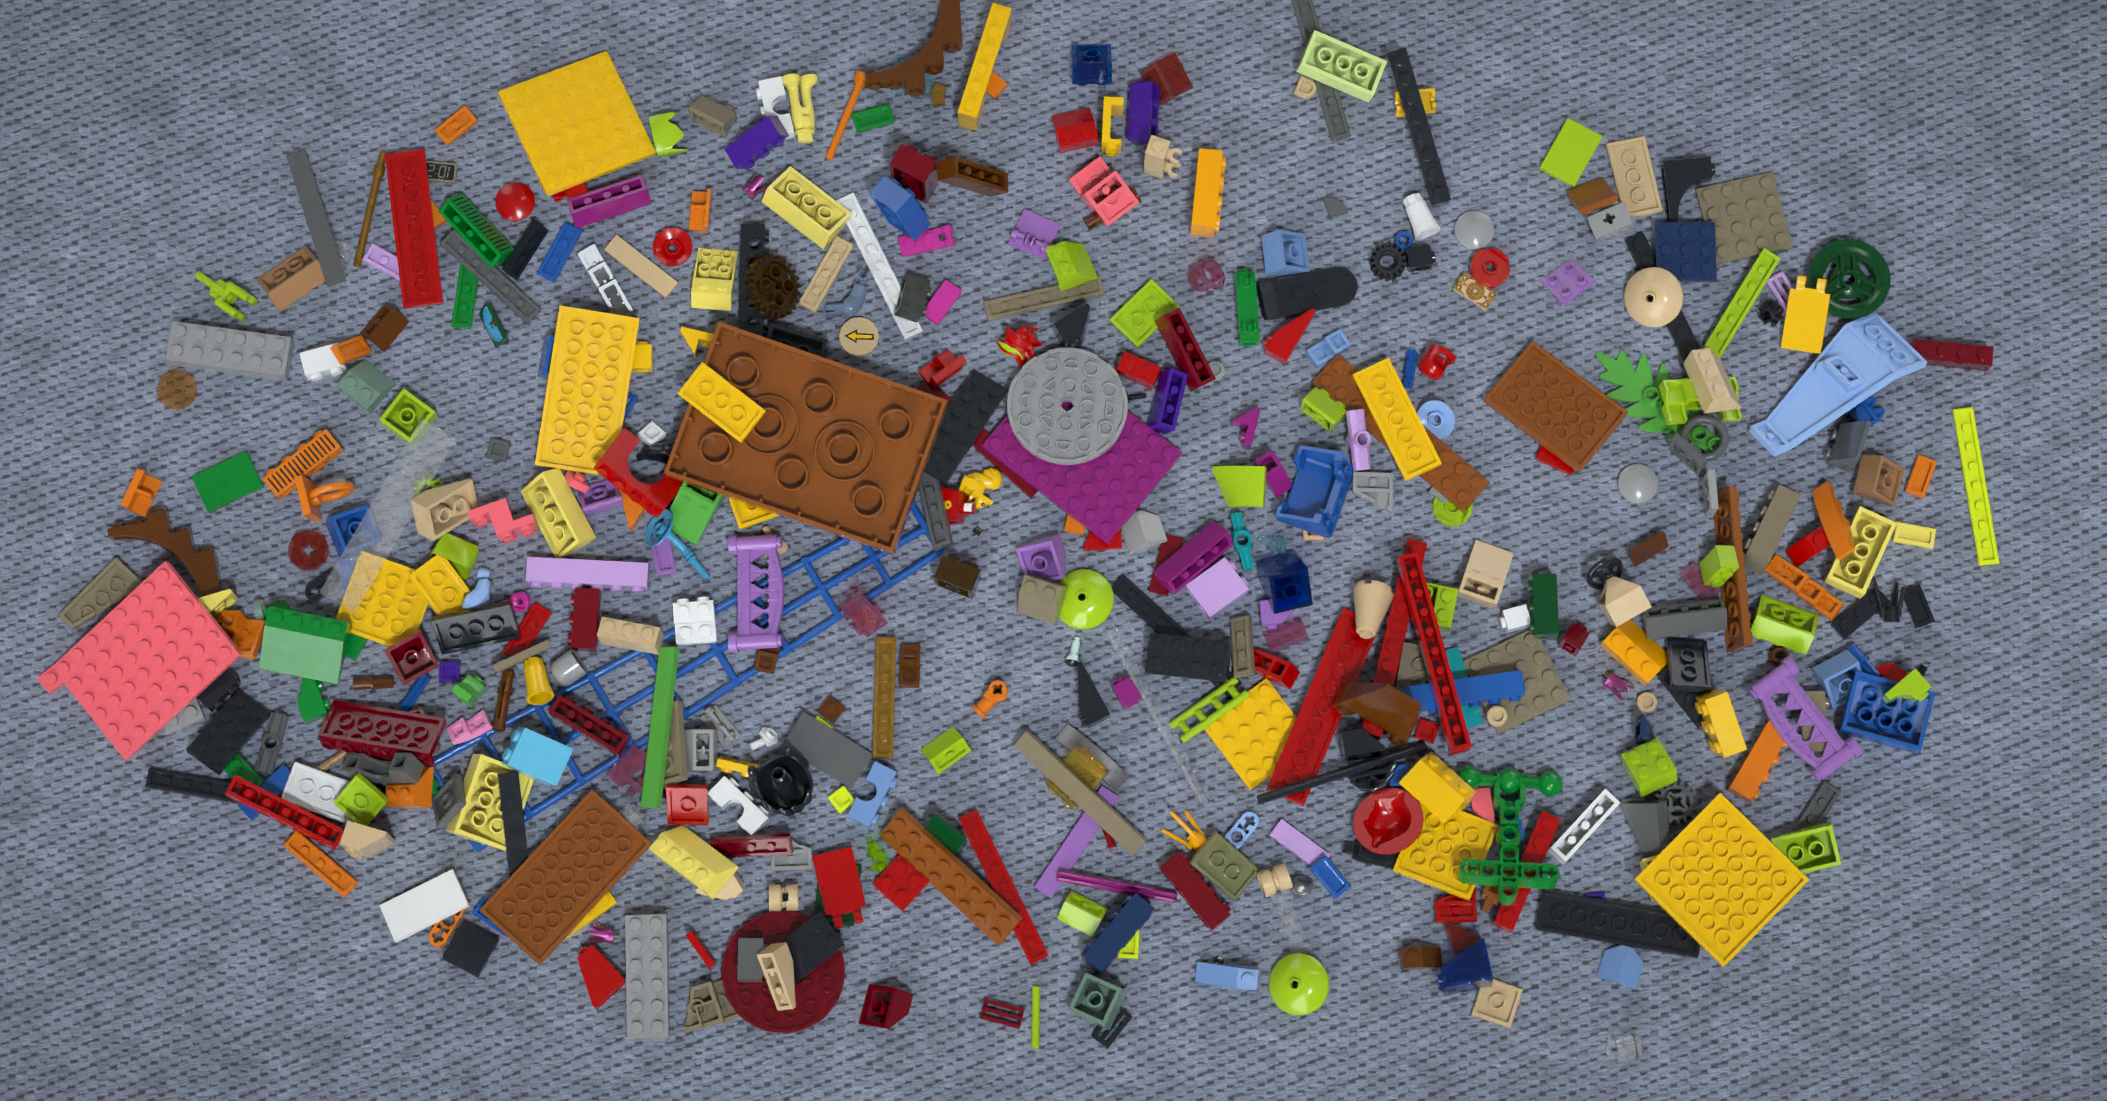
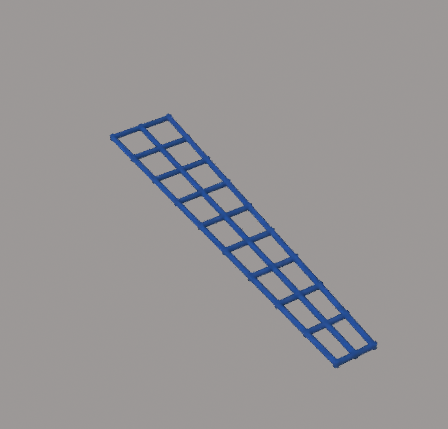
[425,501,944,852]

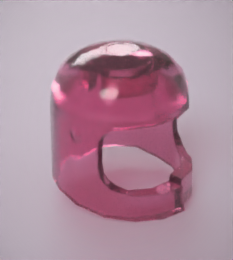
[1188,259,1225,292]

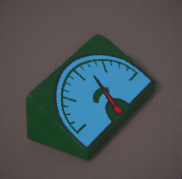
[479,303,509,348]

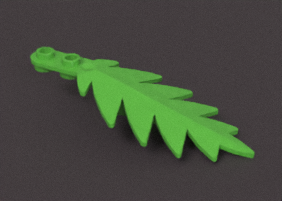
[1596,350,1726,456]

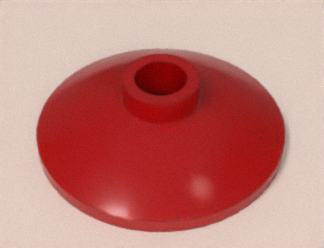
[653,228,693,267]

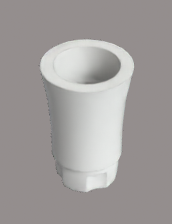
[1403,193,1441,240]

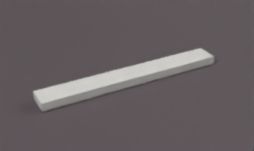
[836,192,923,340]

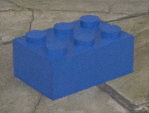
[869,176,931,242]

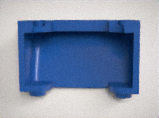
[1275,445,1353,538]

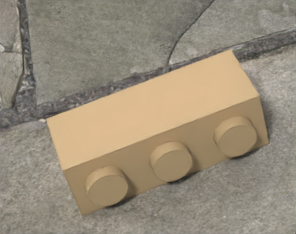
[597,617,664,655]

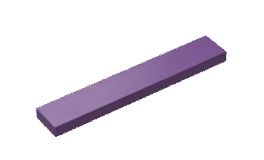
[1034,786,1119,899]

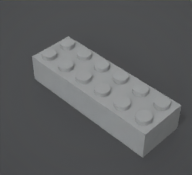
[165,321,295,381]
[625,914,670,1041]

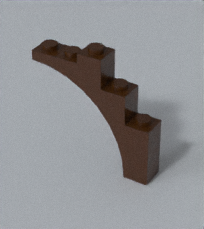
[864,0,962,97]
[107,508,223,597]

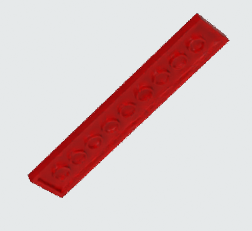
[1266,608,1375,807]

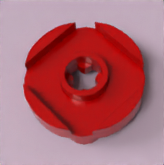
[1469,248,1510,289]

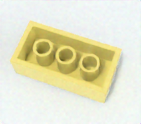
[1824,506,1897,599]

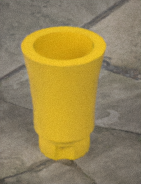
[524,657,555,705]

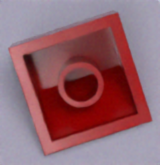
[1051,107,1099,154]

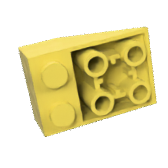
[691,248,738,311]

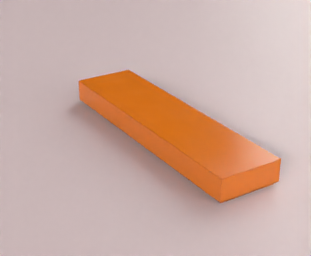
[283,831,358,898]

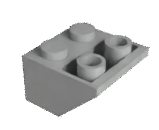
[684,730,718,772]

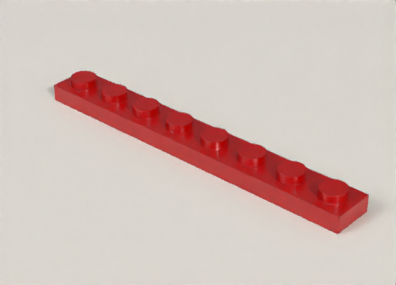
[958,809,1049,966]

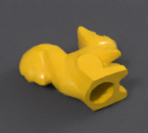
[957,468,1003,509]

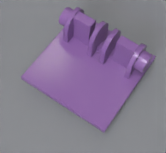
[1008,209,1060,260]
[1540,258,1595,307]

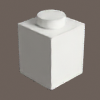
[1499,604,1531,633]

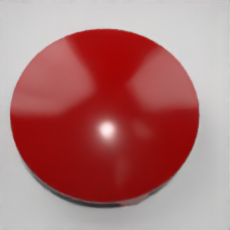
[495,183,535,222]

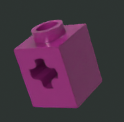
[1112,677,1142,710]

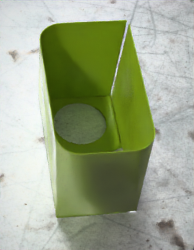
[430,533,479,580]

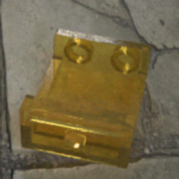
[1045,744,1110,810]

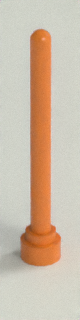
[826,70,865,160]

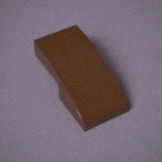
[754,635,784,674]
[899,644,921,688]

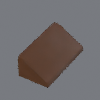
[1628,531,1668,567]

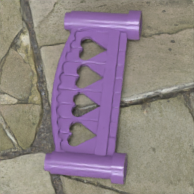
[728,534,784,653]
[1748,656,1863,781]

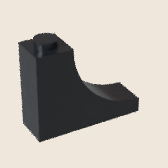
[1661,157,1716,222]

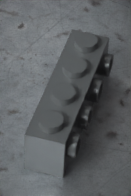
[1643,598,1727,639]

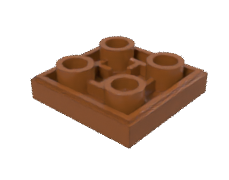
[1566,177,1618,214]

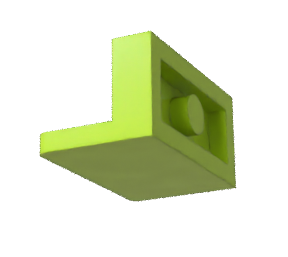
[921,727,971,774]
[1057,890,1107,937]

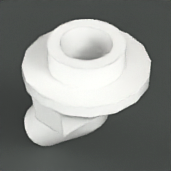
[749,727,778,751]

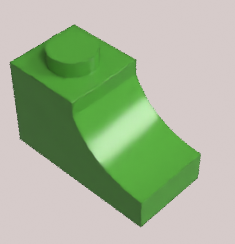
[451,674,486,708]

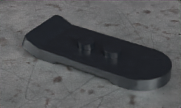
[1256,267,1358,320]

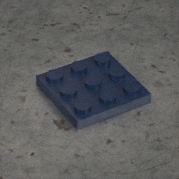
[1654,222,1717,282]

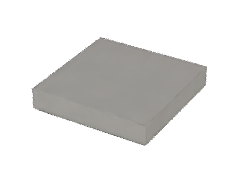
[1702,469,1719,517]

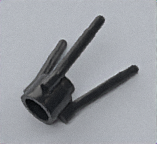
[1872,576,1906,622]

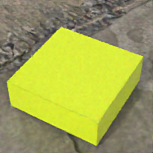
[827,785,855,814]

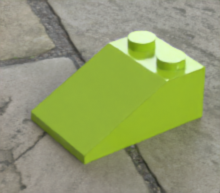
[1771,822,1842,873]

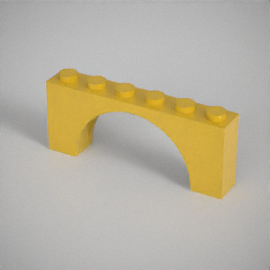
[958,3,1012,131]

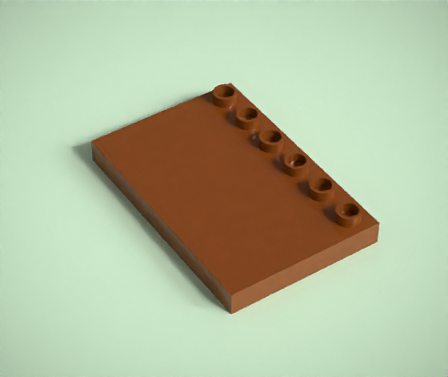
[664,322,949,555]

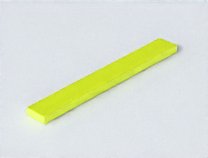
[1952,407,1999,566]

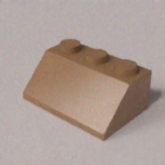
[256,245,325,311]

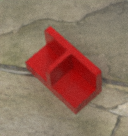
[919,350,967,390]

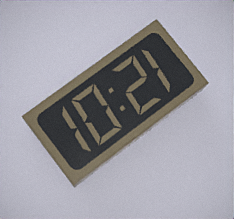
[426,161,458,184]

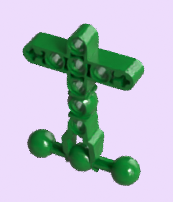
[1457,766,1563,906]

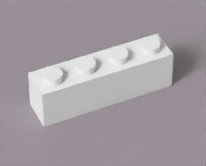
[1548,789,1620,865]

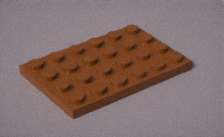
[1483,341,1628,473]

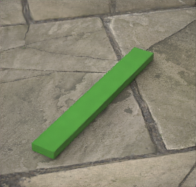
[641,647,680,808]

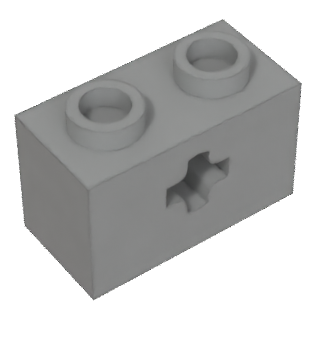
[1587,201,1635,242]

